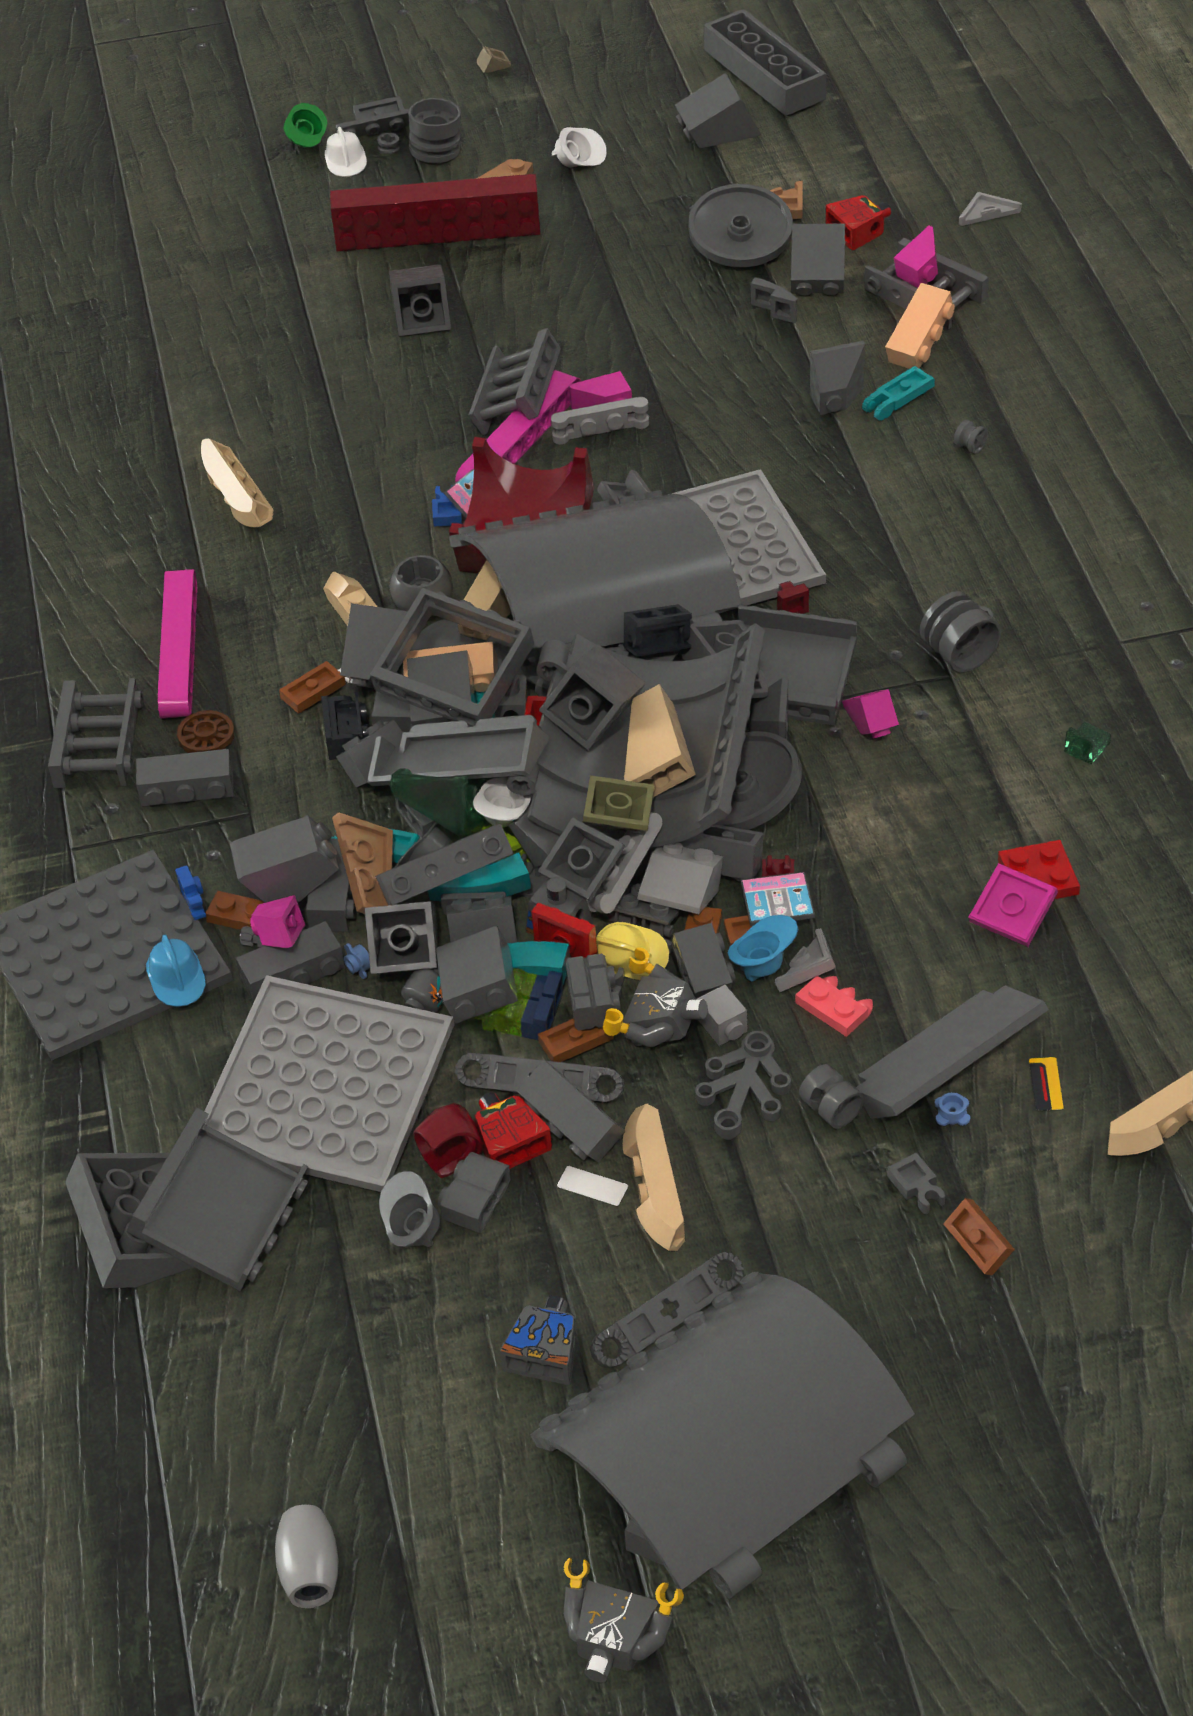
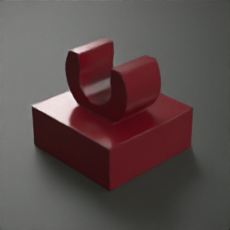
[777,581,809,614]
[762,855,794,877]

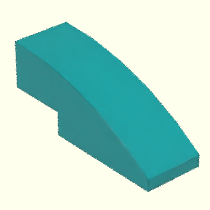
[427,852,531,902]
[507,941,570,989]

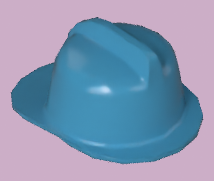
[727,915,798,982]
[146,934,206,1007]

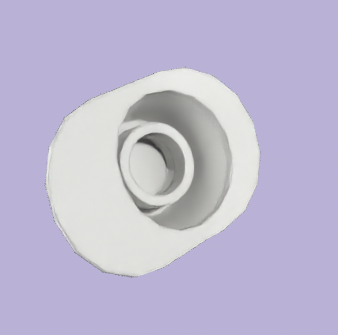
[324,127,367,177]
[551,127,607,168]
[473,777,532,827]

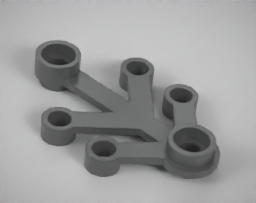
[695,1031,791,1140]

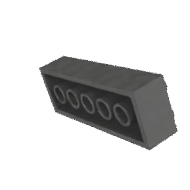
[703,9,826,116]

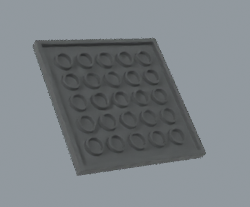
[0,850,233,1061]

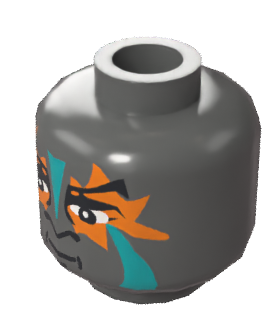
[401,968,444,1013]

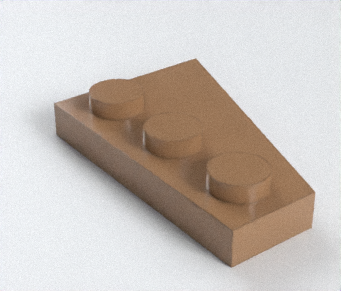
[332,812,393,914]

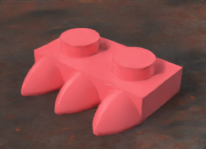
[795,976,873,1037]

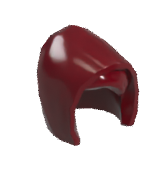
[413,1103,484,1178]

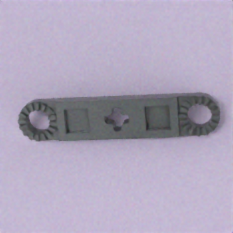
[455,1053,624,1103]
[590,1252,744,1368]

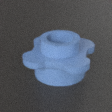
[343,943,370,979]
[935,1093,970,1126]

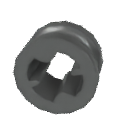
[377,133,400,154]

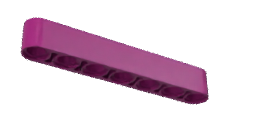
[455,370,581,483]
[158,569,197,719]

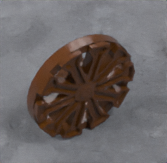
[177,710,234,753]

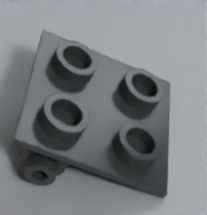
[609,883,682,938]

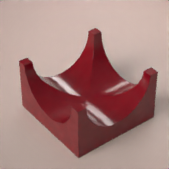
[449,437,594,573]

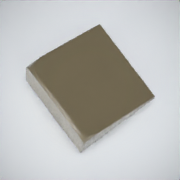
[476,46,511,73]

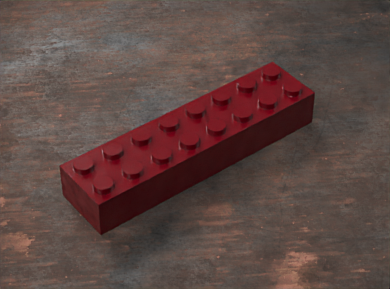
[330,174,541,251]

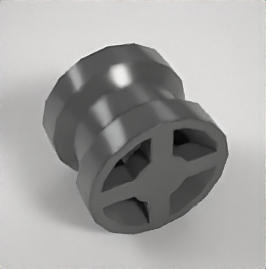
[954,419,988,454]

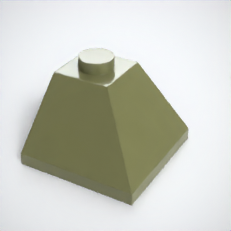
[583,775,654,831]

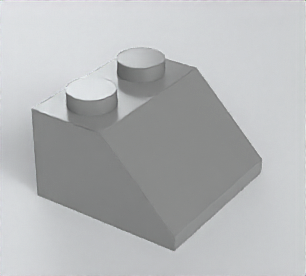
[637,842,723,914]

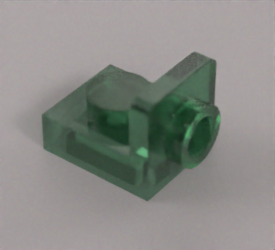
[1064,722,1111,764]

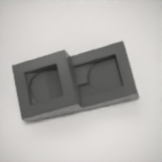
[751,277,797,323]

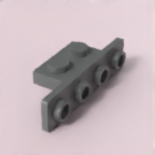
[335,96,409,137]

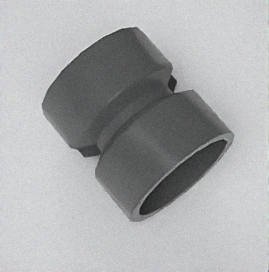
[799,1064,864,1129]

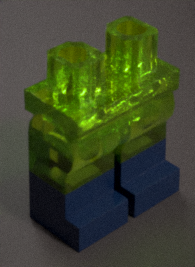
[473,968,563,1041]

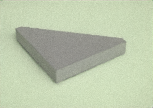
[958,192,1022,226]
[775,928,836,992]

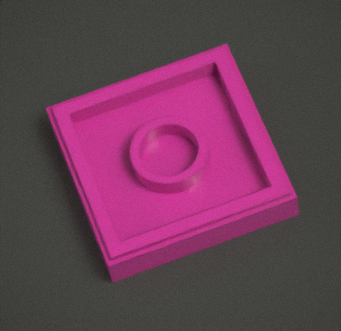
[968,863,1058,947]

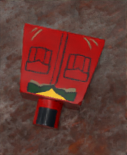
[826,195,891,251]
[474,1092,552,1169]

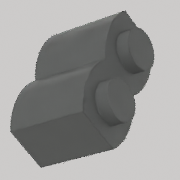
[438,1152,511,1233]

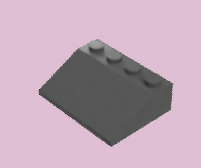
[65,1153,194,1288]

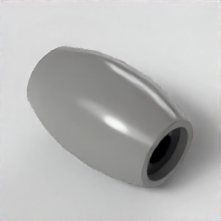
[275,1505,339,1608]

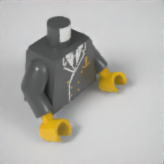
[603,948,708,1047]
[563,1557,684,1683]

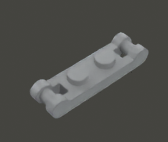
[551,397,649,445]
[587,813,662,913]

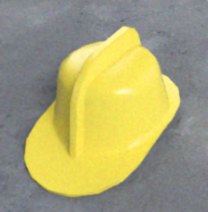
[596,922,669,980]

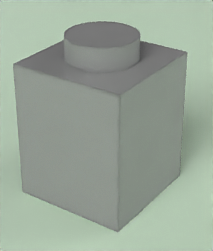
[697,985,747,1046]

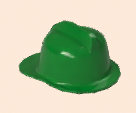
[283,103,328,148]

